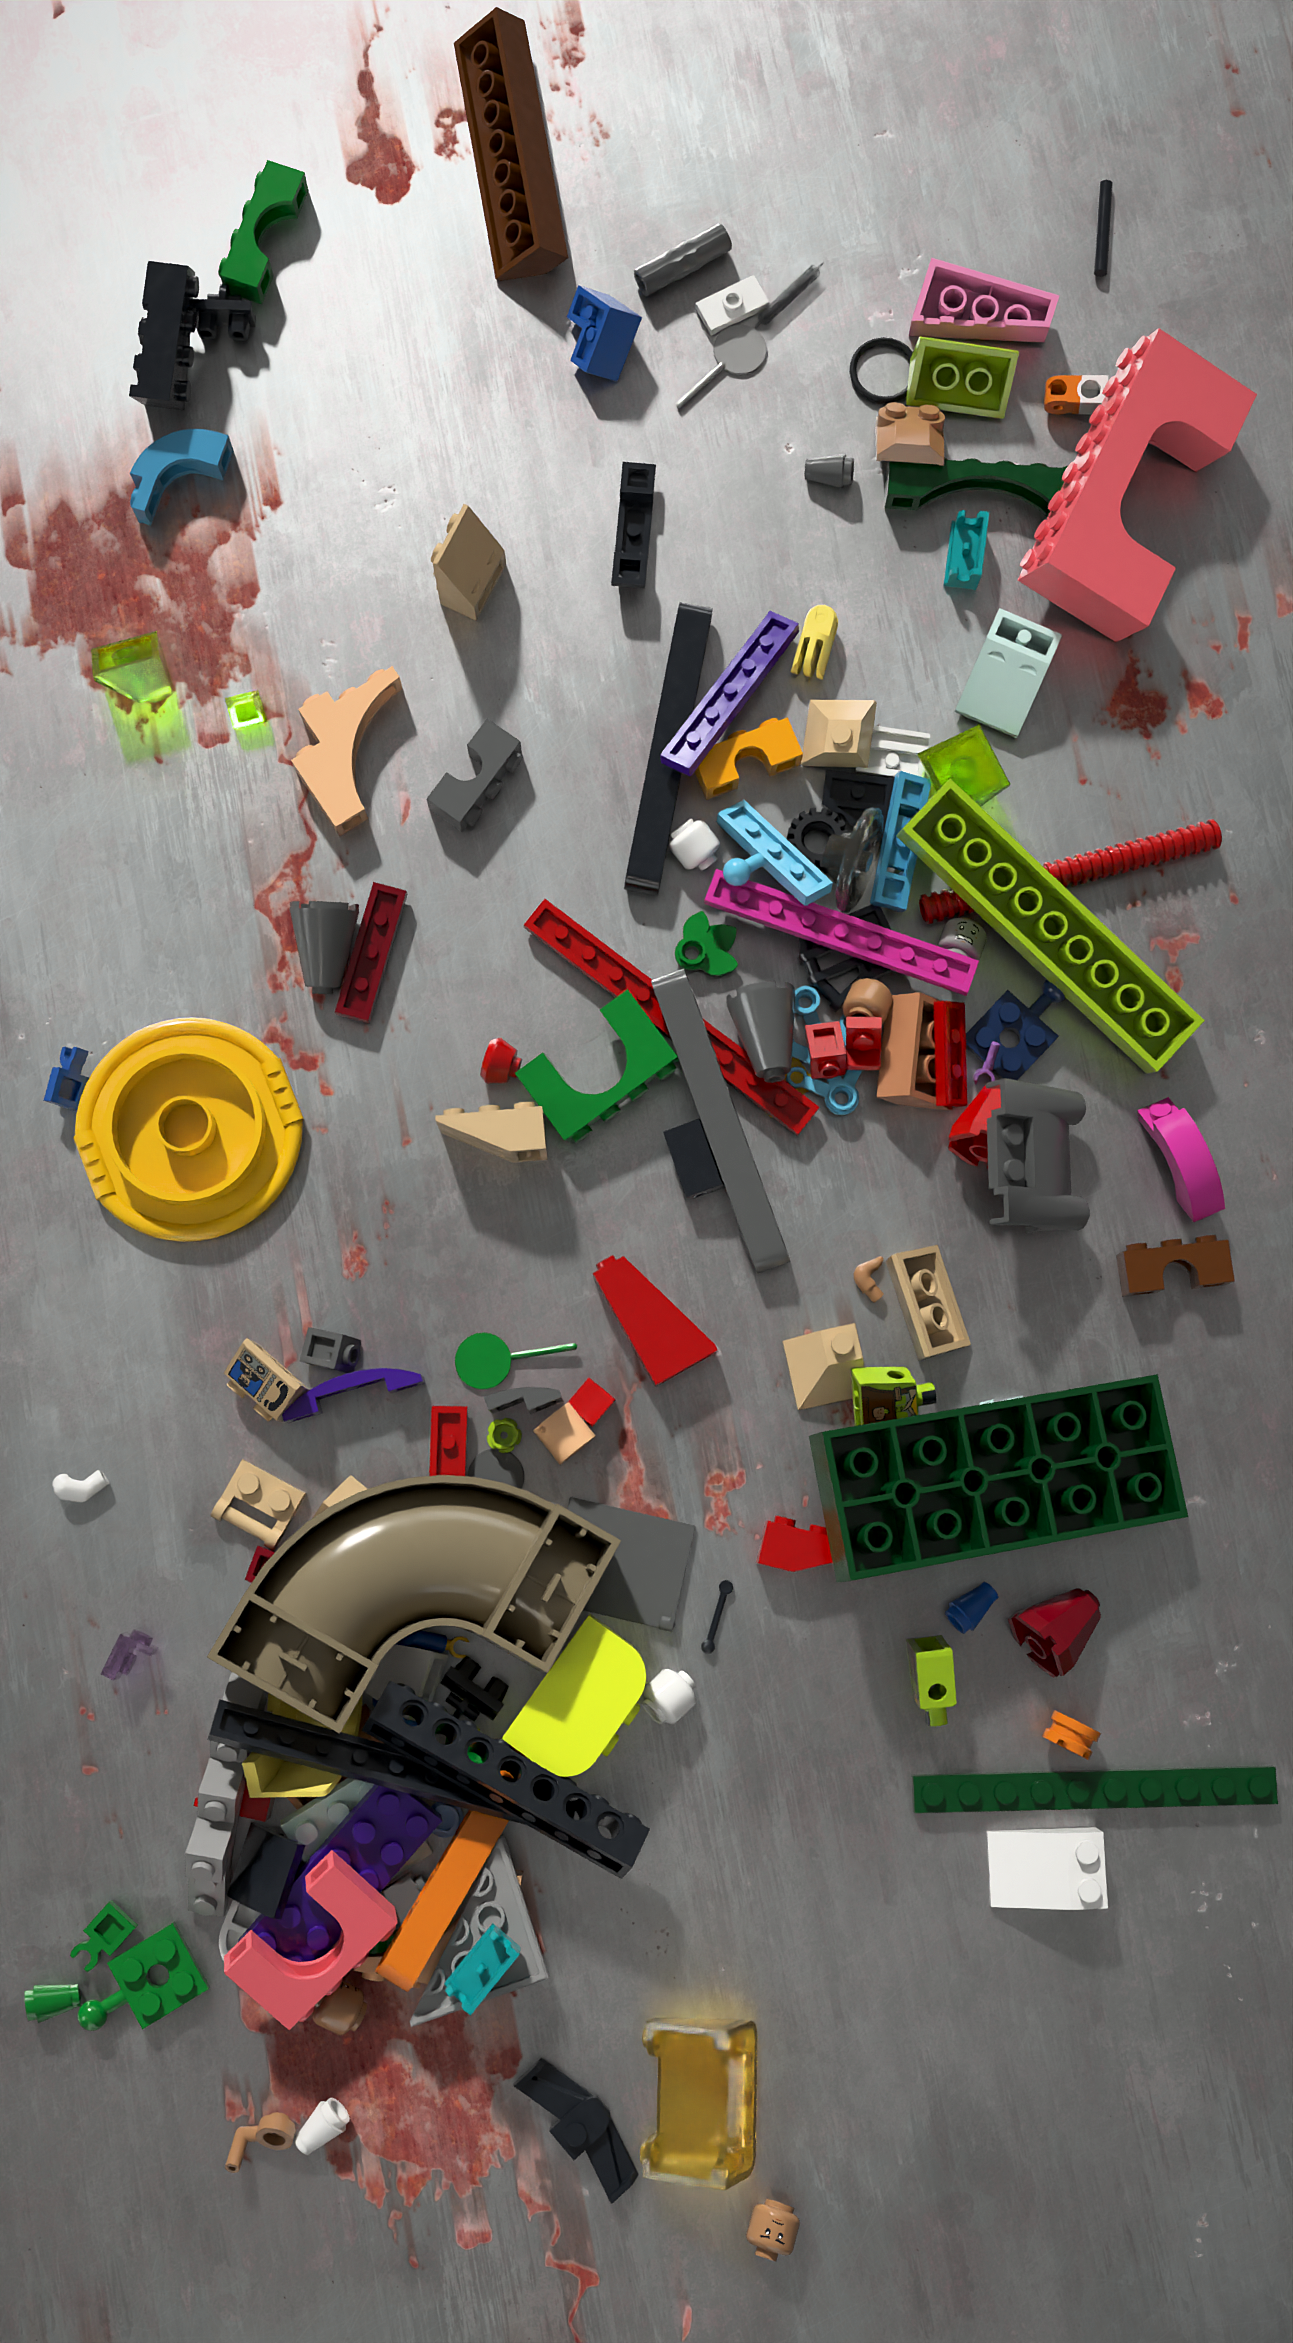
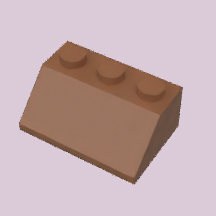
[877,992,953,1111]

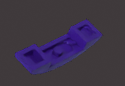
[282,1368,426,1423]

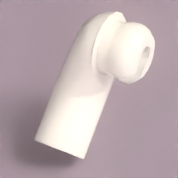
[53,1470,109,1502]

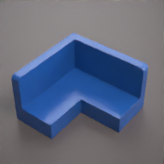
[567,285,642,381]

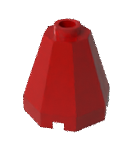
[948,1085,1001,1169]

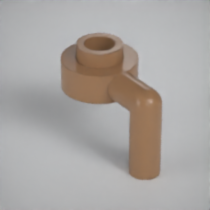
[225,2112,296,2173]

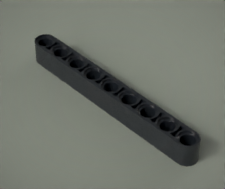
[624,602,713,896]

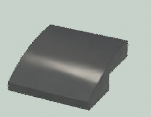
[484,1387,563,1414]

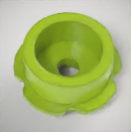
[487,1418,522,1453]

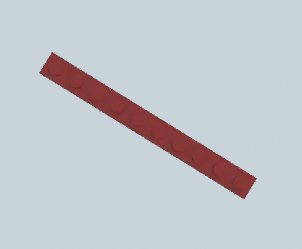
[524,899,819,1136]

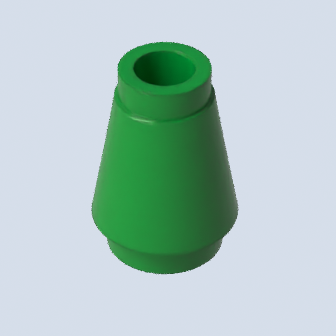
[24,1984,81,2023]

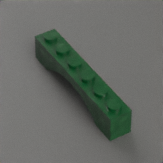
[884,457,1069,517]

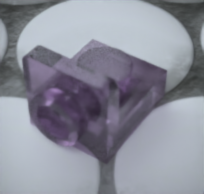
[101,1629,159,1680]

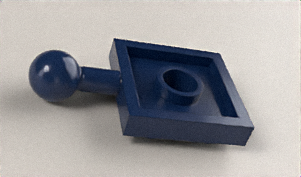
[966,979,1066,1081]

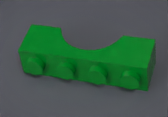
[218,160,309,305]

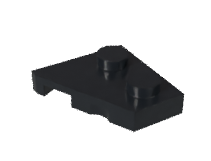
[821,770,894,845]

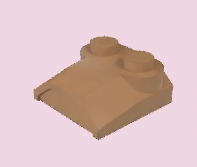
[875,402,945,466]

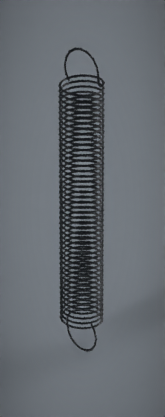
[755,263,823,328]

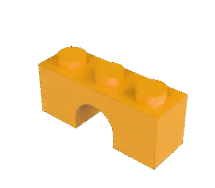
[694,717,803,800]

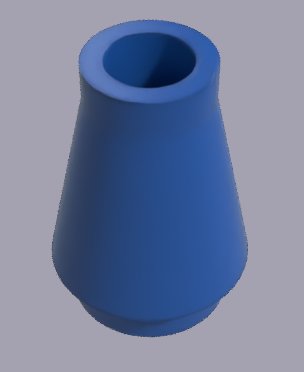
[945,1581,999,1634]

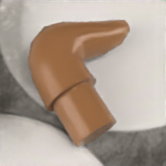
[853,1256,884,1303]

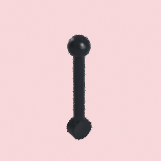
[701,1580,733,1654]

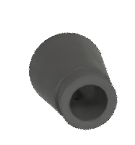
[804,454,854,488]

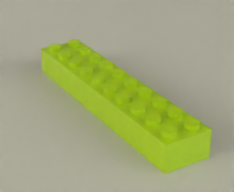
[896,778,1205,1074]

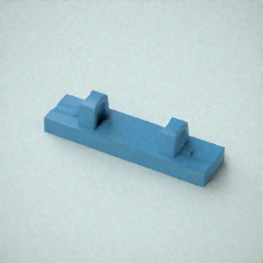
[870,771,932,913]

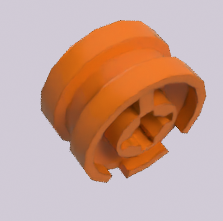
[1042,1710,1101,1760]

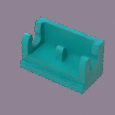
[943,510,990,590]
[444,1923,521,2016]

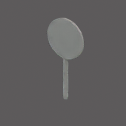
[676,324,766,408]

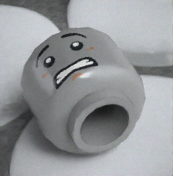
[938,917,987,960]

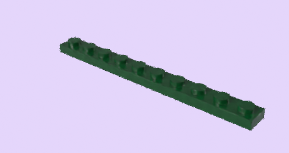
[911,1766,1278,1813]

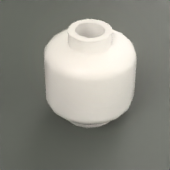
[669,818,720,871]
[642,1669,696,1724]

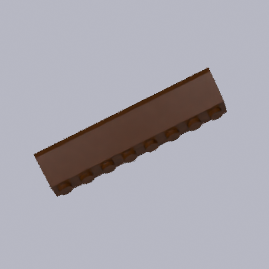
[454,7,568,281]

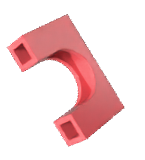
[224,1850,398,2030]

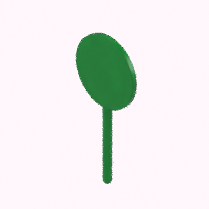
[455,1333,577,1389]

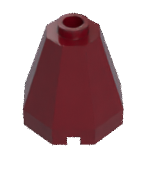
[1008,1588,1101,1678]

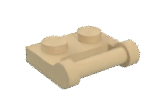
[211,1459,307,1551]

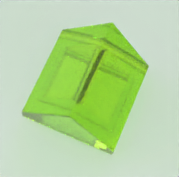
[225,690,267,730]

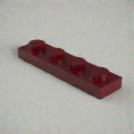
[335,882,408,1024]

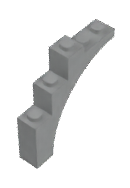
[185,1672,268,1917]

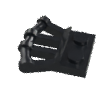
[797,904,893,1012]

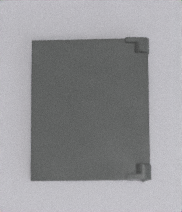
[567,1497,695,1632]

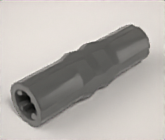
[634,223,732,296]

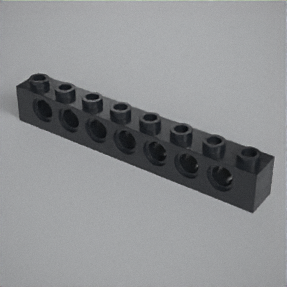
[362,1680,650,1879]

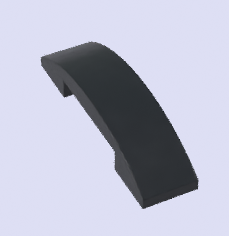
[611,462,656,588]

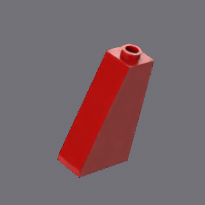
[593,1255,718,1387]

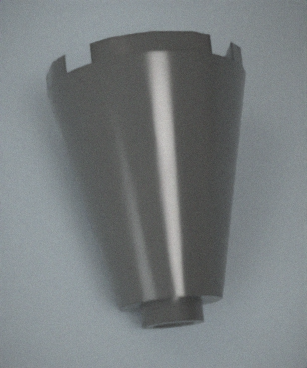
[289,901,359,994]
[726,981,796,1083]

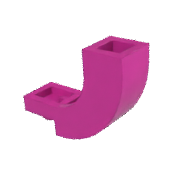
[1137,1097,1225,1222]

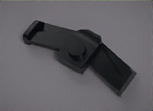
[513,2058,639,2204]

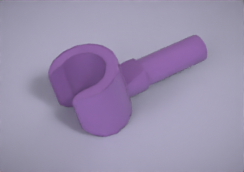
[973,1042,1000,1085]

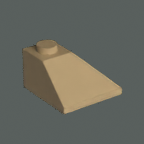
[801,700,877,768]
[782,1323,864,1410]

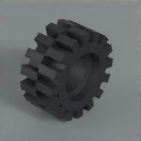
[786,808,849,874]

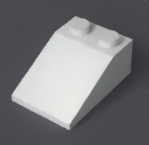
[986,1827,1108,1910]

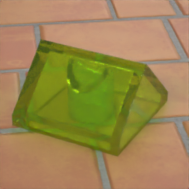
[917,724,1010,807]

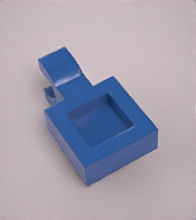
[43,1047,89,1111]

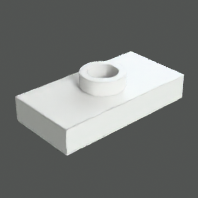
[695,275,769,336]

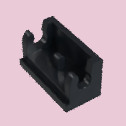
[663,1119,725,1198]

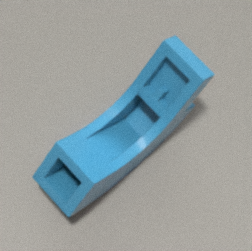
[130,429,234,526]

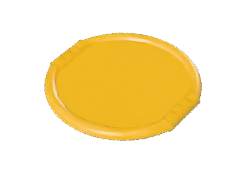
[73,1018,304,1242]

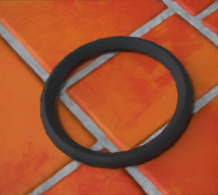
[849,337,913,404]

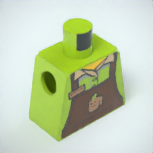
[851,1367,937,1426]
[906,1635,957,1726]

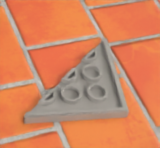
[410,1836,549,2027]

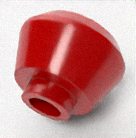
[480,1038,522,1084]

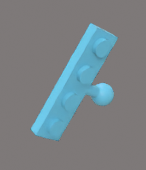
[716,800,833,906]

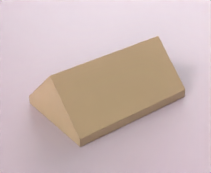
[885,1245,971,1361]

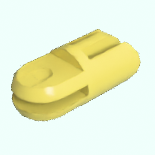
[791,605,838,680]

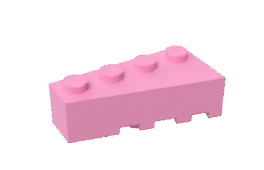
[909,258,1060,342]

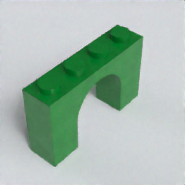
[515,989,679,1143]

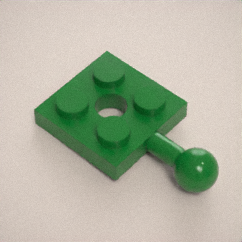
[77,1921,210,2031]

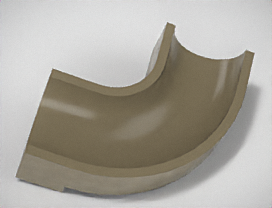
[207,1475,621,1734]

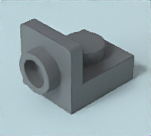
[300,1327,361,1373]

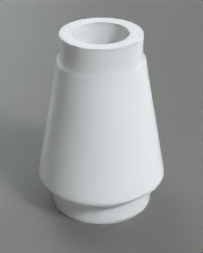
[294,2098,350,2155]

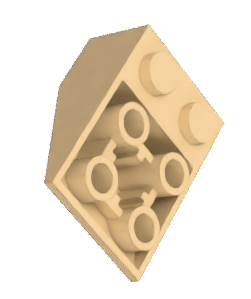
[431,504,506,621]
[435,1102,548,1163]

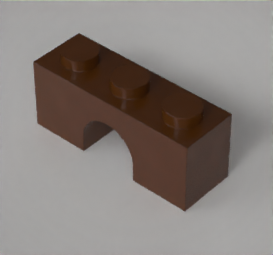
[1116,1235,1235,1297]

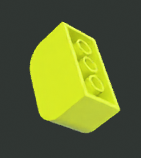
[502,1613,646,1777]

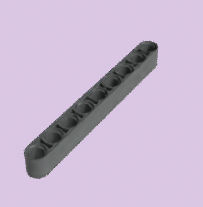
[651,968,791,1274]

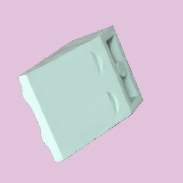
[954,608,1062,738]

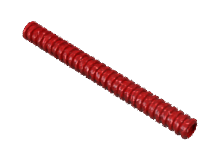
[919,819,1222,925]

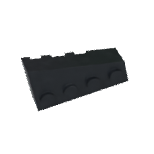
[129,261,199,410]

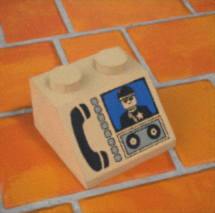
[224,1338,310,1422]

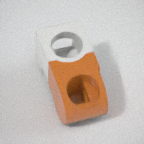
[1044,375,1109,415]

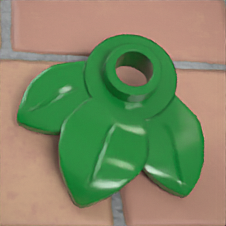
[675,911,738,976]

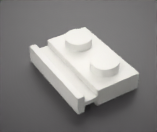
[855,725,930,779]

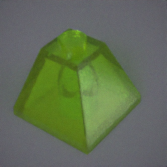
[91,631,173,703]

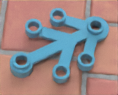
[786,986,862,1115]

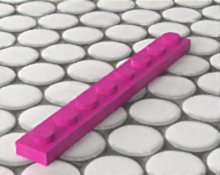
[704,869,979,996]

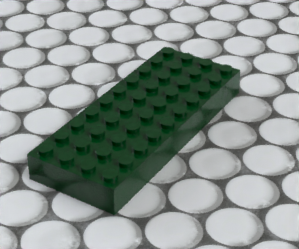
[809,1374,1188,1583]

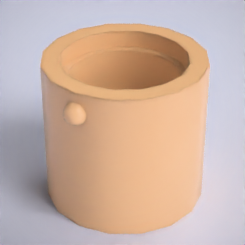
[533,1402,596,1465]

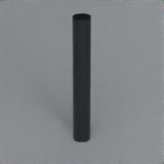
[1094,180,1113,277]

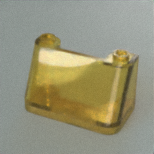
[640,2018,758,2190]

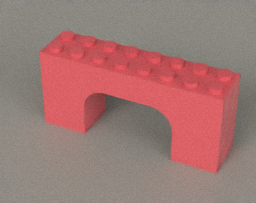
[1018,328,1257,642]

